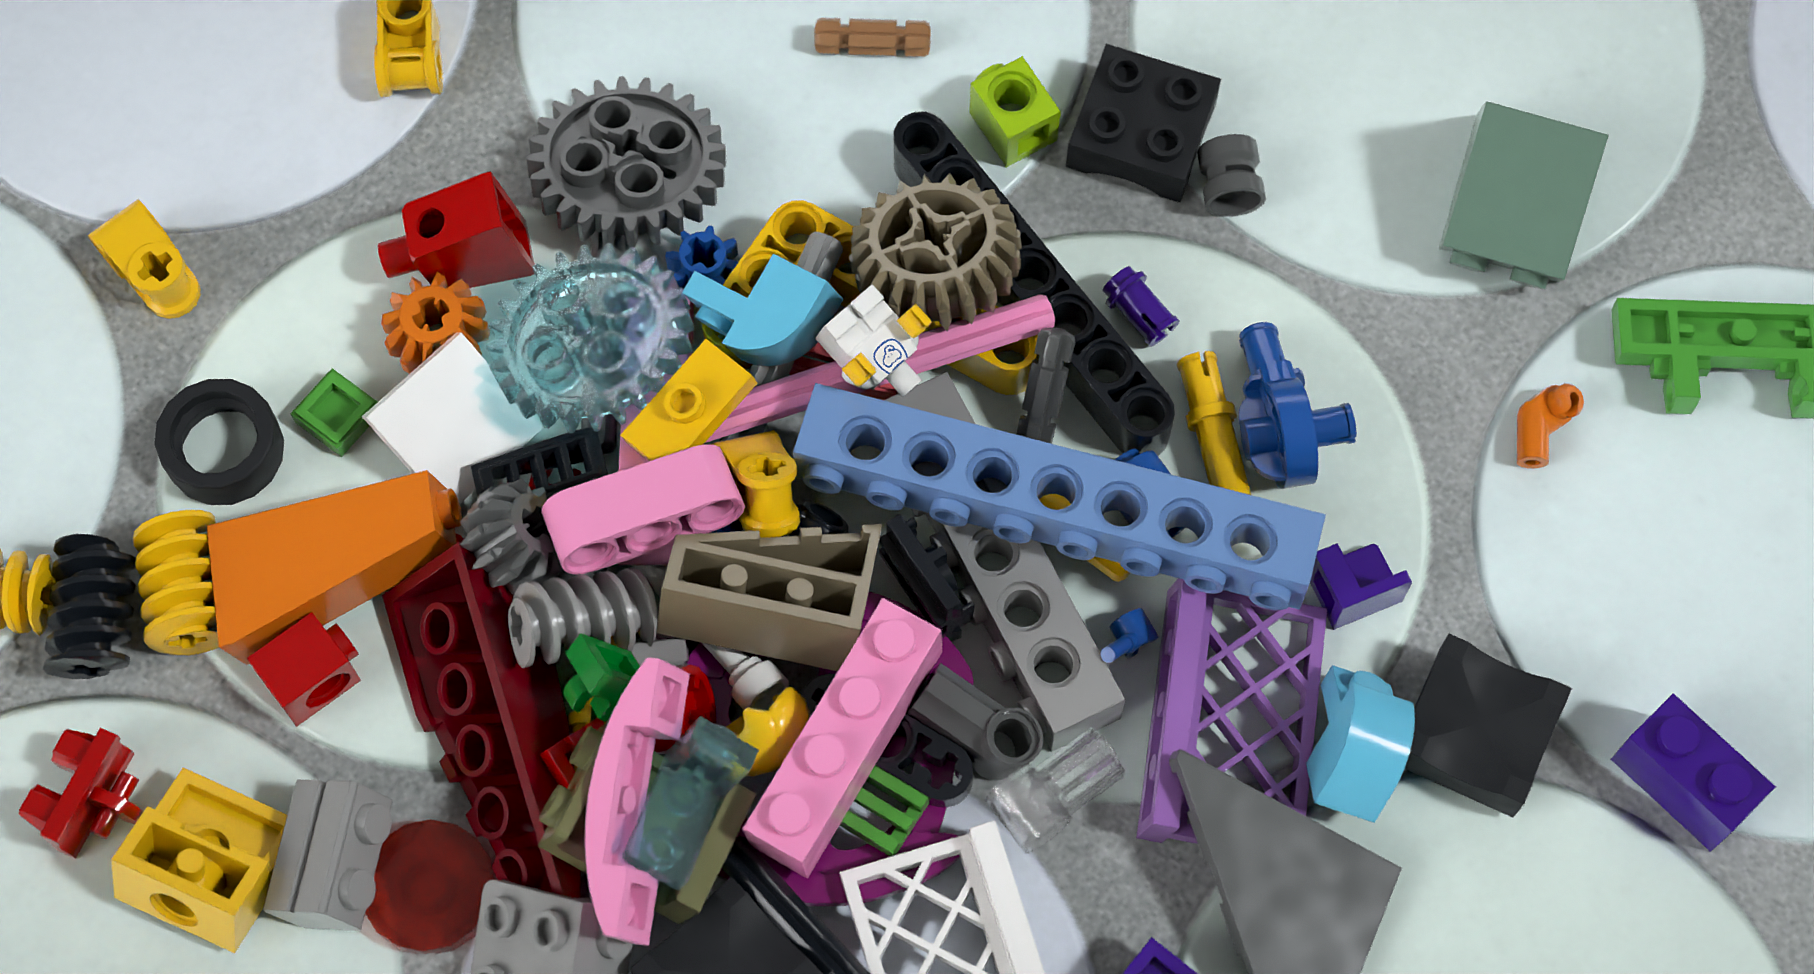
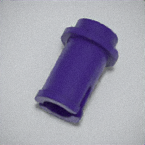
[1102,266,1180,347]

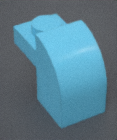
[682,254,843,366]
[1306,665,1415,823]

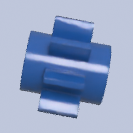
[665,225,738,307]

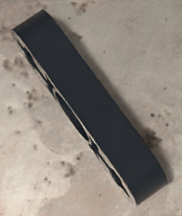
[802,674,973,807]

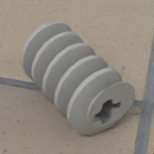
[508,568,657,668]

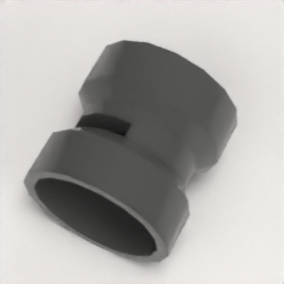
[1197,134,1266,217]

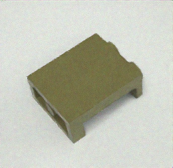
[538,720,756,924]

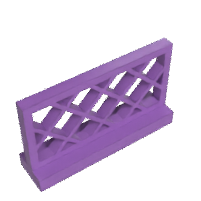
[1136,578,1327,844]

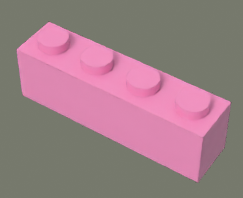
[743,598,942,879]

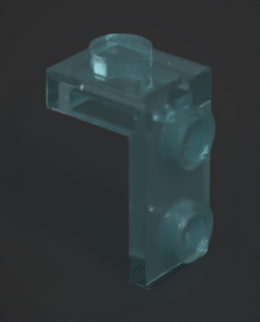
[622,716,758,890]

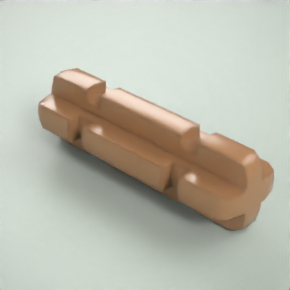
[814,18,931,57]

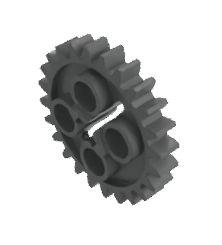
[526,76,726,249]

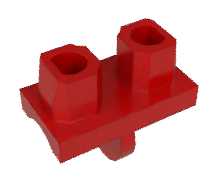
[19,727,143,859]

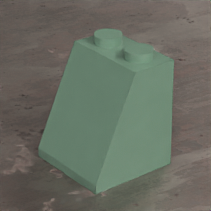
[1439,101,1609,290]

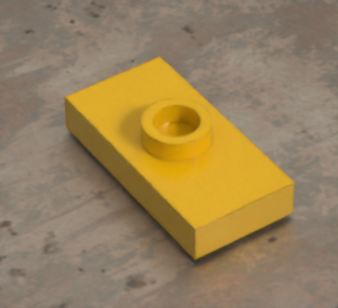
[620,339,758,461]

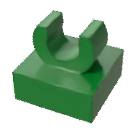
[563,633,640,722]

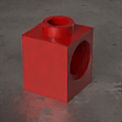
[246,612,361,727]

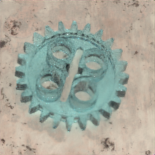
[486,243,695,433]

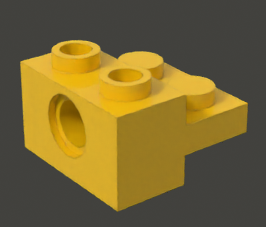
[111,767,287,953]

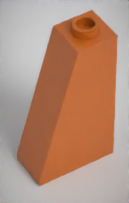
[207,470,462,665]

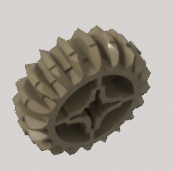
[849,173,1022,331]

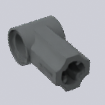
[906,663,1043,780]

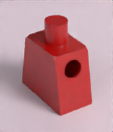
[378,171,536,288]

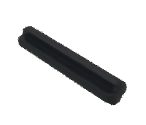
[721,836,870,974]

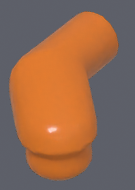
[1517,383,1584,469]

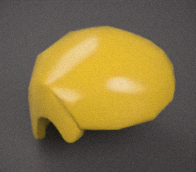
[704,687,810,777]

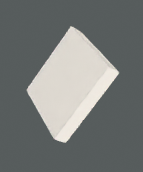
[362,332,543,504]

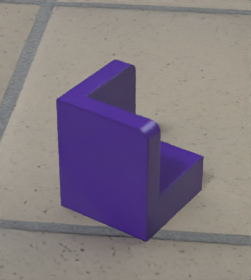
[1310,543,1412,630]

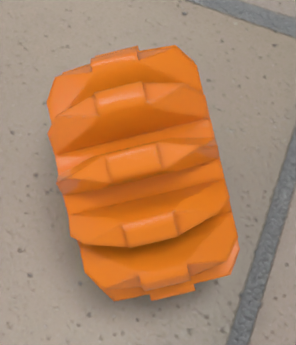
[381,271,490,374]

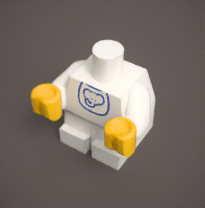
[815,285,931,397]

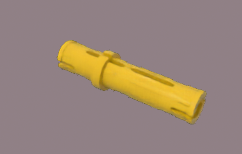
[1177,351,1251,495]

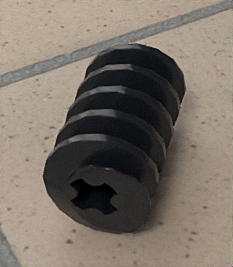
[43,534,136,679]

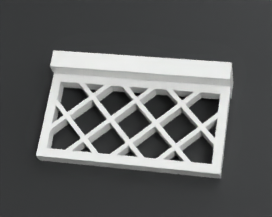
[840,820,1045,974]

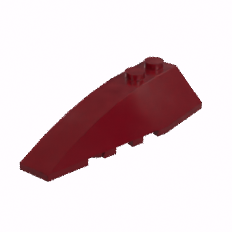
[382,541,581,898]

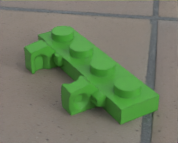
[1611,298,1814,419]

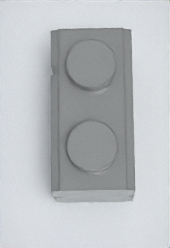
[263,779,392,931]

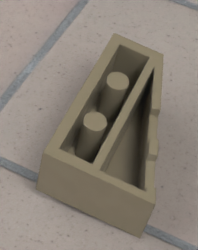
[656,524,882,671]

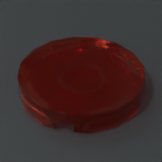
[365,819,496,954]

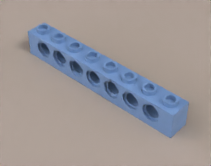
[793,383,1326,610]

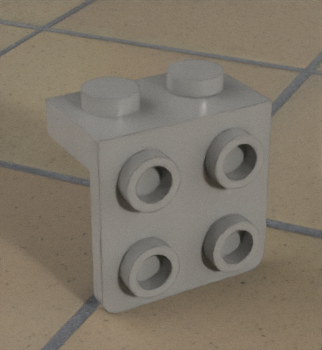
[470,880,633,974]

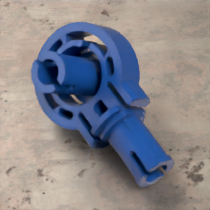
[1238,322,1357,489]

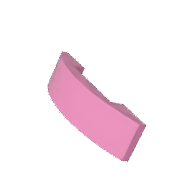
[585,658,690,946]

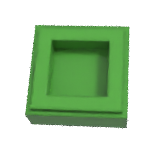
[290,368,378,457]

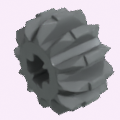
[460,478,564,596]

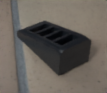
[471,426,608,500]

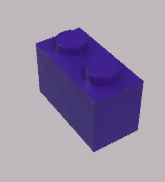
[1611,693,1776,852]

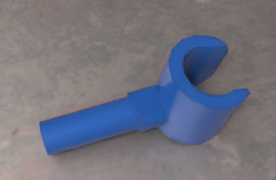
[1100,608,1159,663]

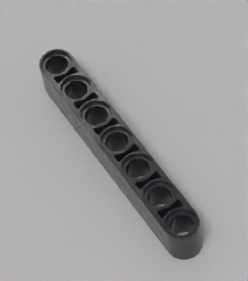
[893,111,1175,456]

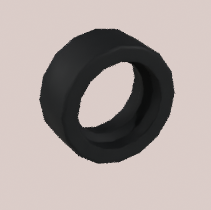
[154,379,284,505]

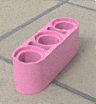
[541,444,745,574]

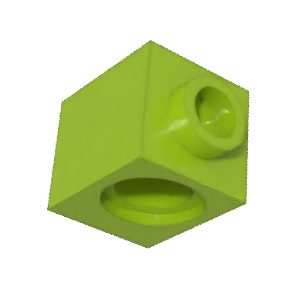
[969,56,1061,168]

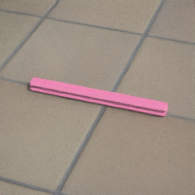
[705,294,1055,443]

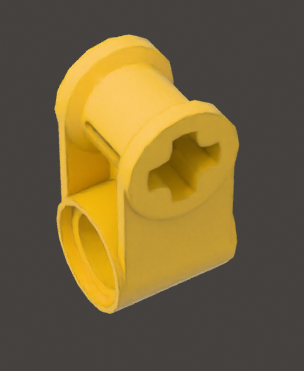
[374,0,443,97]
[87,199,200,319]
[710,430,800,538]

